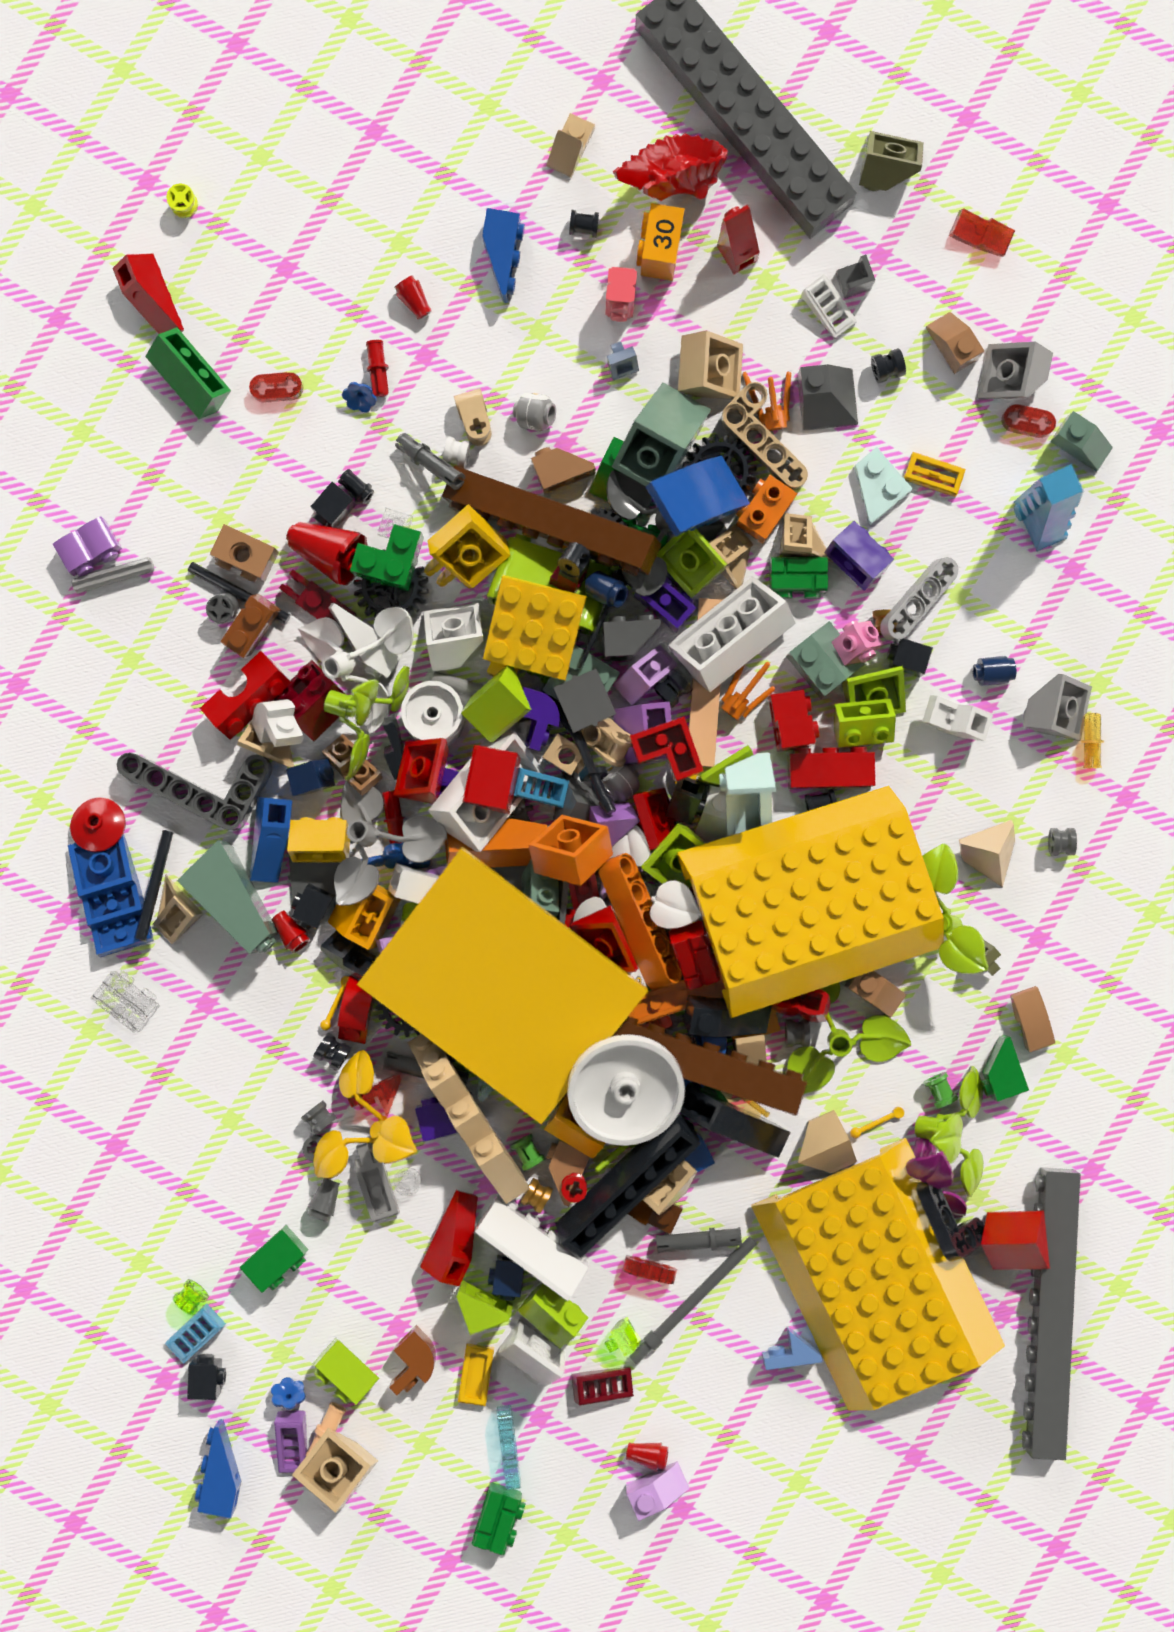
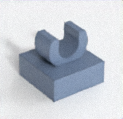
[607,341,639,380]

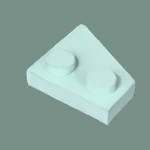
[854,447,912,525]

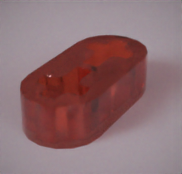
[249,372,304,402]
[1001,404,1056,438]
[622,1255,677,1284]

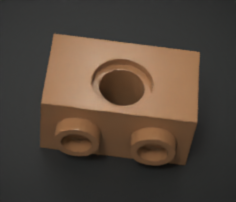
[210,524,279,583]

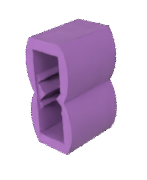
[53,516,122,577]

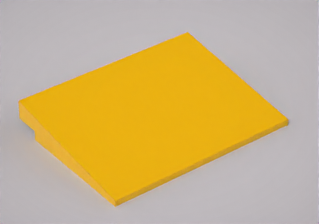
[357,847,648,1124]

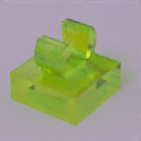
[604,1317,641,1357]

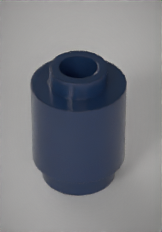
[585,571,628,608]
[972,656,1017,686]

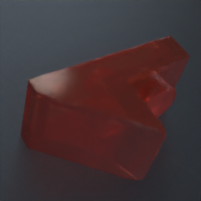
[347,1072,404,1117]

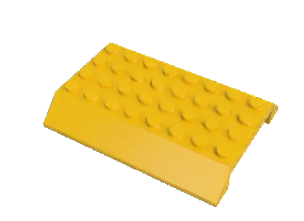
[676,786,944,1018]
[751,1138,1005,1411]

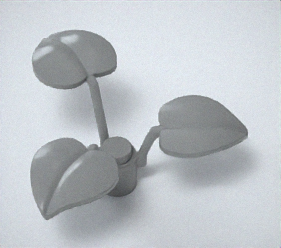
[334,781,447,906]

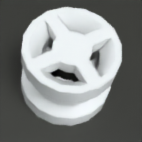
[443,436,471,469]

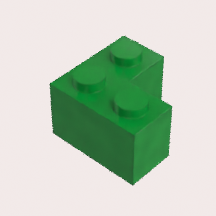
[350,524,424,591]

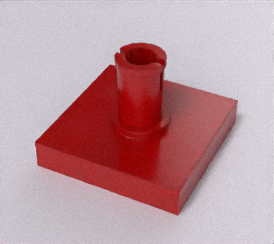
[633,787,677,850]

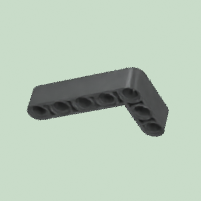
[117,752,273,831]

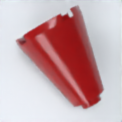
[286,522,368,586]

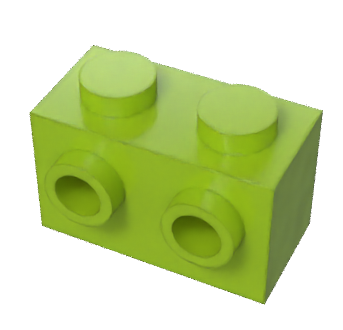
[833,699,896,748]
[517,1282,589,1349]
[312,1337,380,1405]

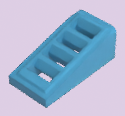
[513,768,569,808]
[165,1303,226,1364]

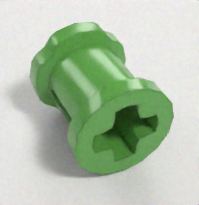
[923,1072,958,1109]
[510,1134,545,1171]

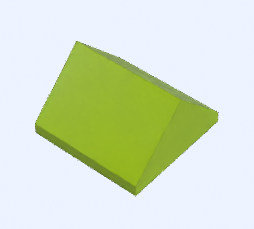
[656,529,727,599]
[461,666,531,742]
[842,666,906,714]
[641,823,706,889]
[456,1280,513,1335]

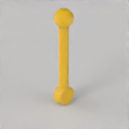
[320,976,349,1031]
[850,1107,905,1139]

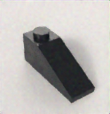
[683,995,772,1037]

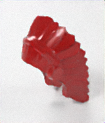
[613,133,728,201]

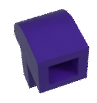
[522,686,560,751]

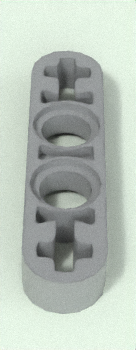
[880,557,958,641]

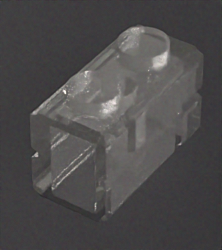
[90,970,160,1033]

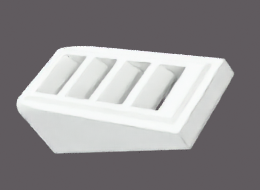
[801,274,857,340]

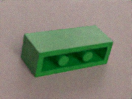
[145,328,231,419]

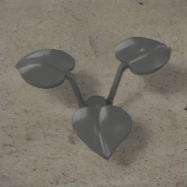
[606,470,724,596]

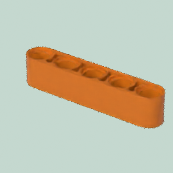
[598,853,682,990]

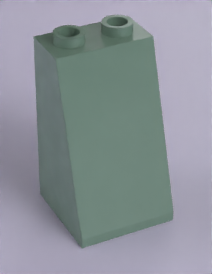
[612,383,712,486]
[177,840,278,954]

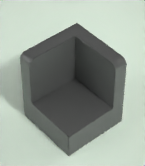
[835,254,875,299]

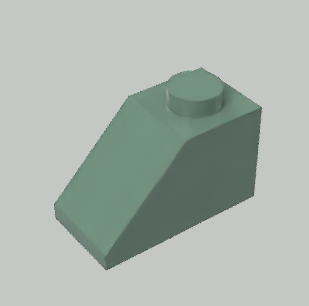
[1050,411,1113,472]

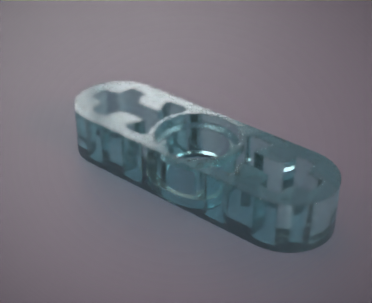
[496,1405,521,1490]

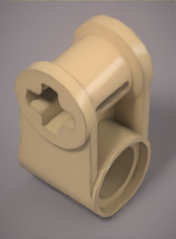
[454,388,492,446]
[581,718,632,767]

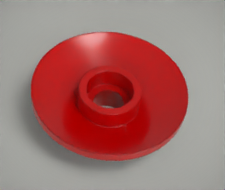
[70,798,126,852]

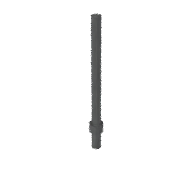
[629,1236,757,1364]

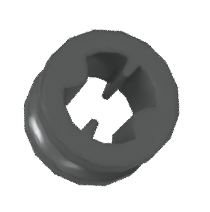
[302,1135,323,1162]

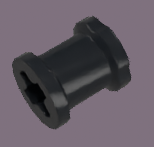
[569,209,599,238]
[805,789,837,811]

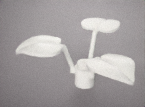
[298,607,414,733]
[573,825,702,929]

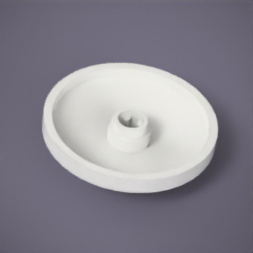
[567,1035,685,1145]

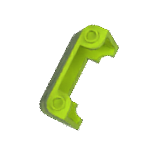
[486,534,614,636]

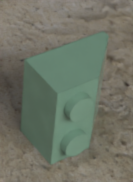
[786,621,864,699]

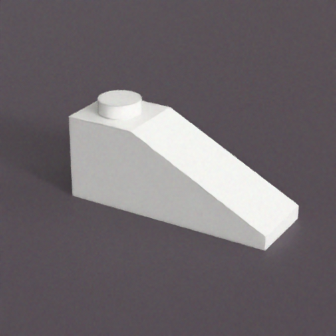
[329,603,403,679]

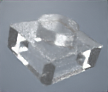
[377,507,413,539]

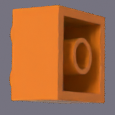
[529,815,613,886]

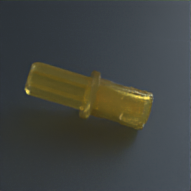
[1081,713,1104,768]

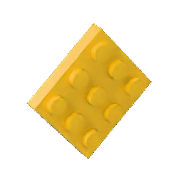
[483,575,587,680]

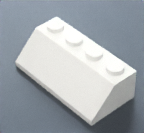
[668,576,796,692]
[428,731,544,852]
[475,1195,588,1301]

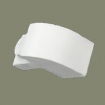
[922,695,993,741]
[251,699,303,747]

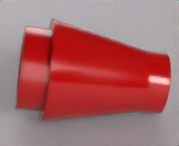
[394,275,432,320]
[271,910,310,953]
[626,1442,669,1472]

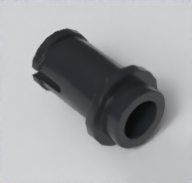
[338,469,374,504]

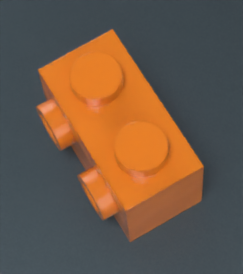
[736,475,798,544]

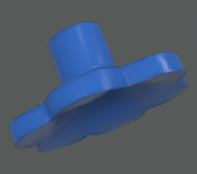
[342,382,377,413]
[271,1377,305,1410]

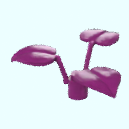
[905,1138,967,1218]

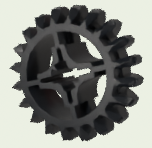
[682,434,757,493]
[353,549,429,621]

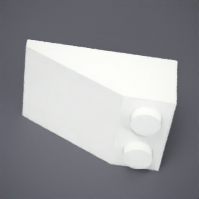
[499,1319,565,1387]

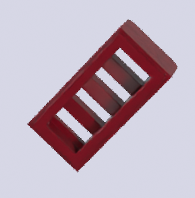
[571,1367,634,1406]

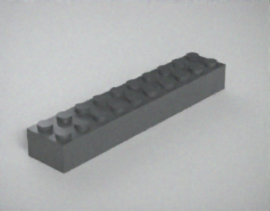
[635,0,857,239]

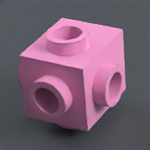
[832,620,884,666]

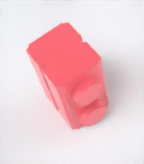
[605,267,637,322]

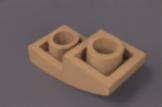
[322,734,383,796]
[1010,986,1055,1052]

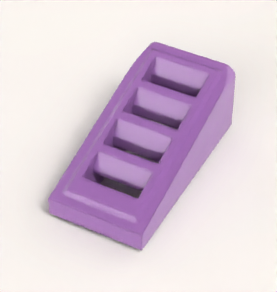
[274,1410,307,1473]

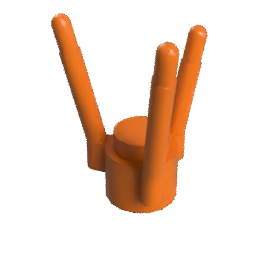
[742,371,791,431]
[720,662,775,721]

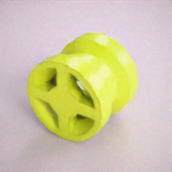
[166,183,198,218]

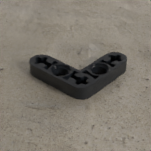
[916,1182,984,1262]

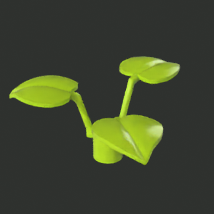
[324,666,410,781]
[923,844,988,974]
[787,982,911,1094]
[915,1066,984,1197]

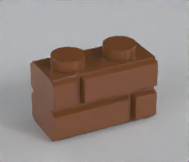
[220,594,281,658]

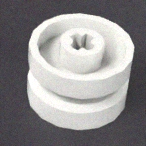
[401,681,465,745]

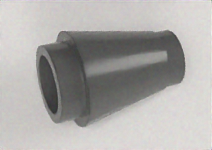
[307,1178,340,1222]

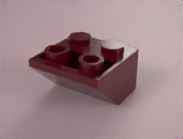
[274,660,345,742]

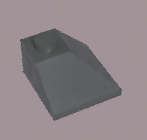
[797,364,858,430]

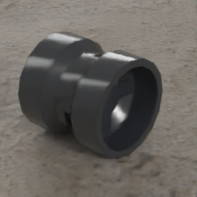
[871,348,906,383]
[653,669,693,708]
[313,1033,352,1071]

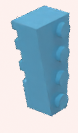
[1014,464,1084,552]

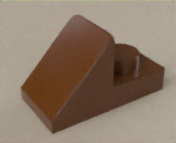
[628,1200,683,1234]

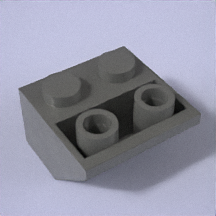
[602,615,661,662]

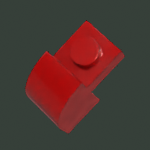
[337,976,375,1044]

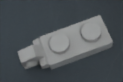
[355,1143,400,1222]

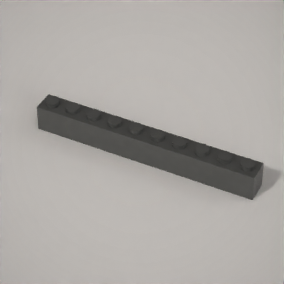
[1022,1167,1081,1461]

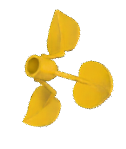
[313,1050,417,1179]

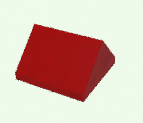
[393,738,449,804]
[462,745,521,814]
[570,905,639,972]
[981,1210,1050,1270]

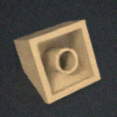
[678,330,743,399]
[292,1428,378,1513]

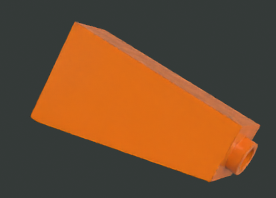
[444,818,548,868]

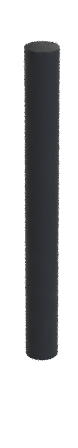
[187,562,291,624]
[135,830,173,942]

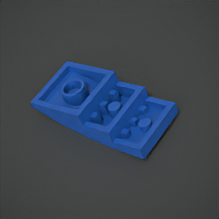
[646,456,750,537]
[67,834,154,957]

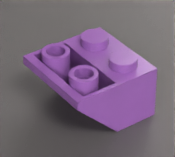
[613,702,672,765]

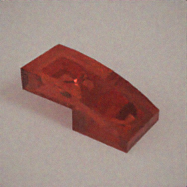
[949,208,1015,257]

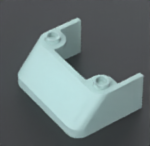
[719,753,776,837]

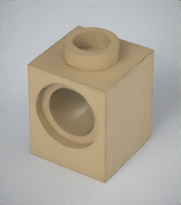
[543,734,585,776]

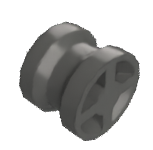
[206,593,239,623]
[1048,828,1077,856]
[785,1019,810,1047]
[301,1100,337,1135]

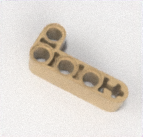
[721,382,808,490]

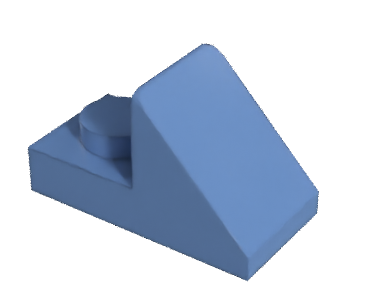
[762,1326,822,1370]

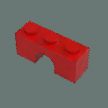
[199,651,292,740]

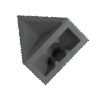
[553,771,600,821]

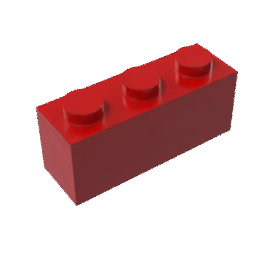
[787,747,876,789]

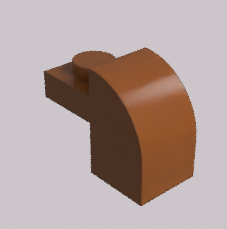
[389,1324,436,1395]

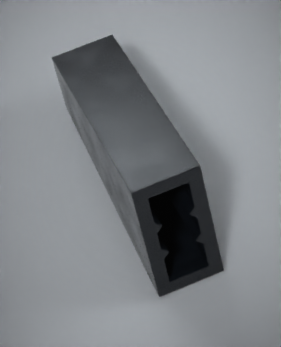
[679,1084,791,1158]

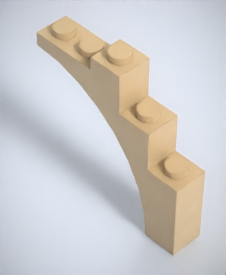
[407,1034,530,1204]

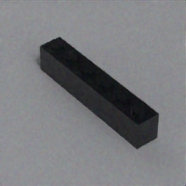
[555,1114,701,1258]

